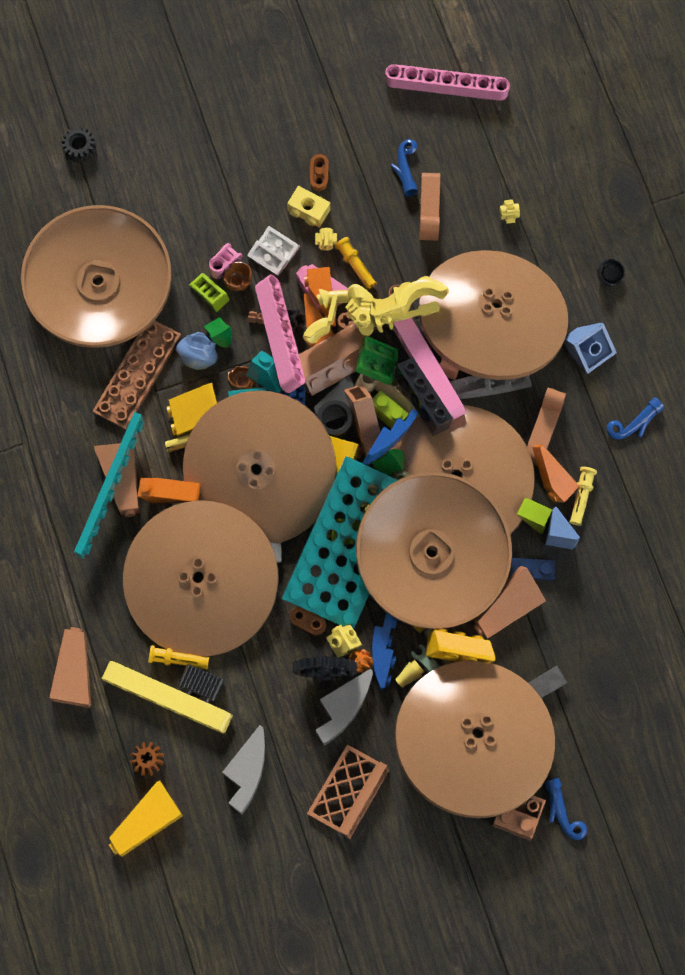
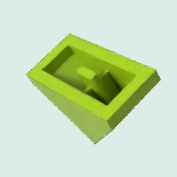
[516,498,552,534]

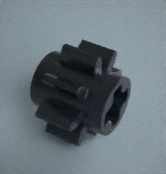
[287,309,305,332]

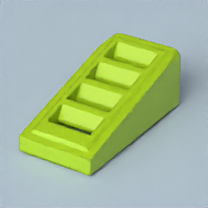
[189,272,230,312]

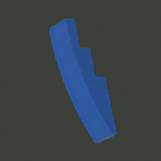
[362,409,419,465]

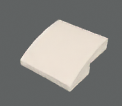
[247,226,300,275]

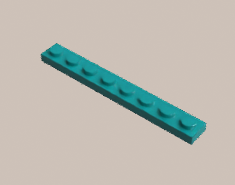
[74,412,144,559]

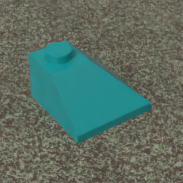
[246,351,283,393]

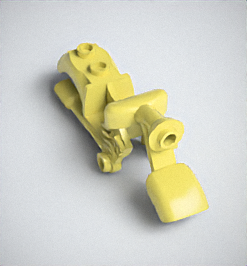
[303,276,449,344]

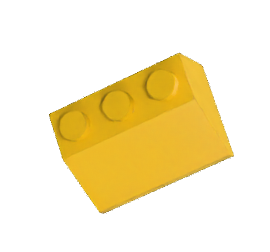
[426,628,495,664]

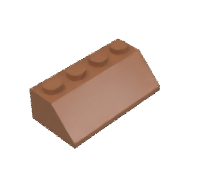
[299,323,364,396]

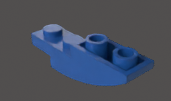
[372,613,397,691]

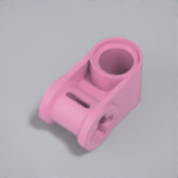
[209,243,243,279]

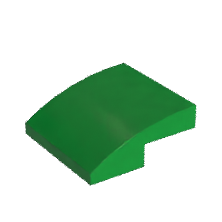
[356,335,398,385]

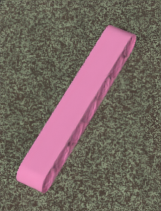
[385,64,510,100]
[255,274,305,393]
[393,318,466,420]

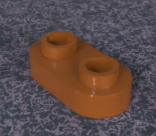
[310,154,329,191]
[289,607,326,636]

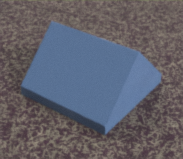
[545,507,580,549]

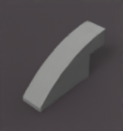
[316,669,373,746]
[222,725,265,815]

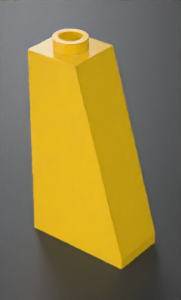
[109,780,183,857]

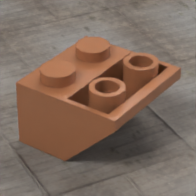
[492,796,546,841]

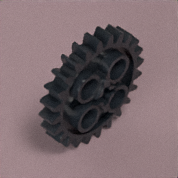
[293,656,357,680]

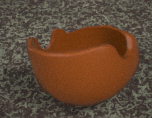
[224,262,252,292]
[228,366,256,390]

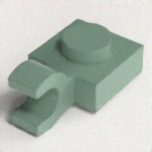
[411,644,440,673]

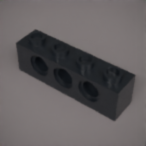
[394,357,453,436]

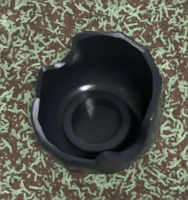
[597,258,625,287]

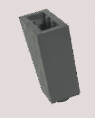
[314,375,354,427]

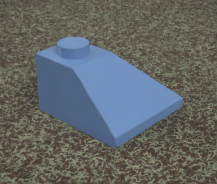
[564,323,617,374]

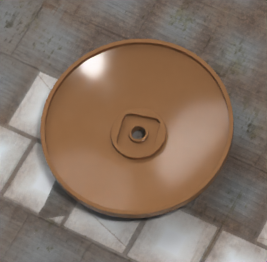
[21,205,172,348]
[419,250,568,380]
[183,391,337,543]
[389,405,534,553]
[356,472,512,629]
[123,501,279,657]
[395,661,555,818]

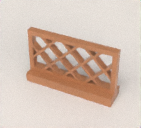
[307,745,390,839]

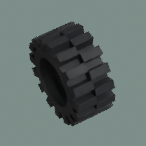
[61,126,96,163]

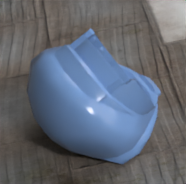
[176,332,218,370]

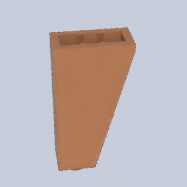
[344,385,386,464]
[94,443,140,517]
[473,566,546,638]
[49,627,91,708]

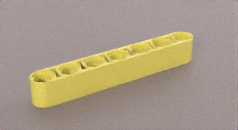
[101,661,233,734]

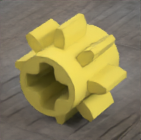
[499,200,520,224]
[315,228,337,250]

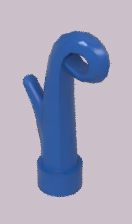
[391,139,418,197]
[606,397,664,439]
[544,778,587,840]

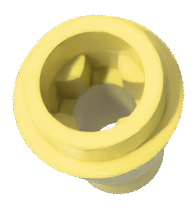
[395,660,425,688]

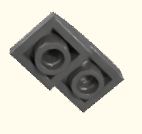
[528,666,568,698]

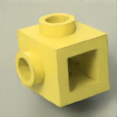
[327,625,362,658]

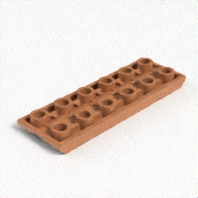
[92,320,181,429]

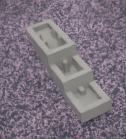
[451,375,532,399]

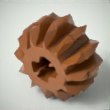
[130,742,164,776]

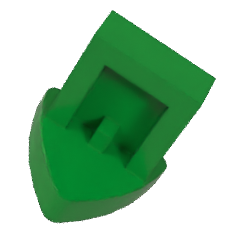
[204,317,232,348]
[372,449,405,476]

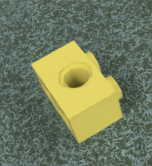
[287,186,330,228]

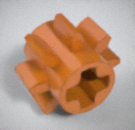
[348,649,373,674]

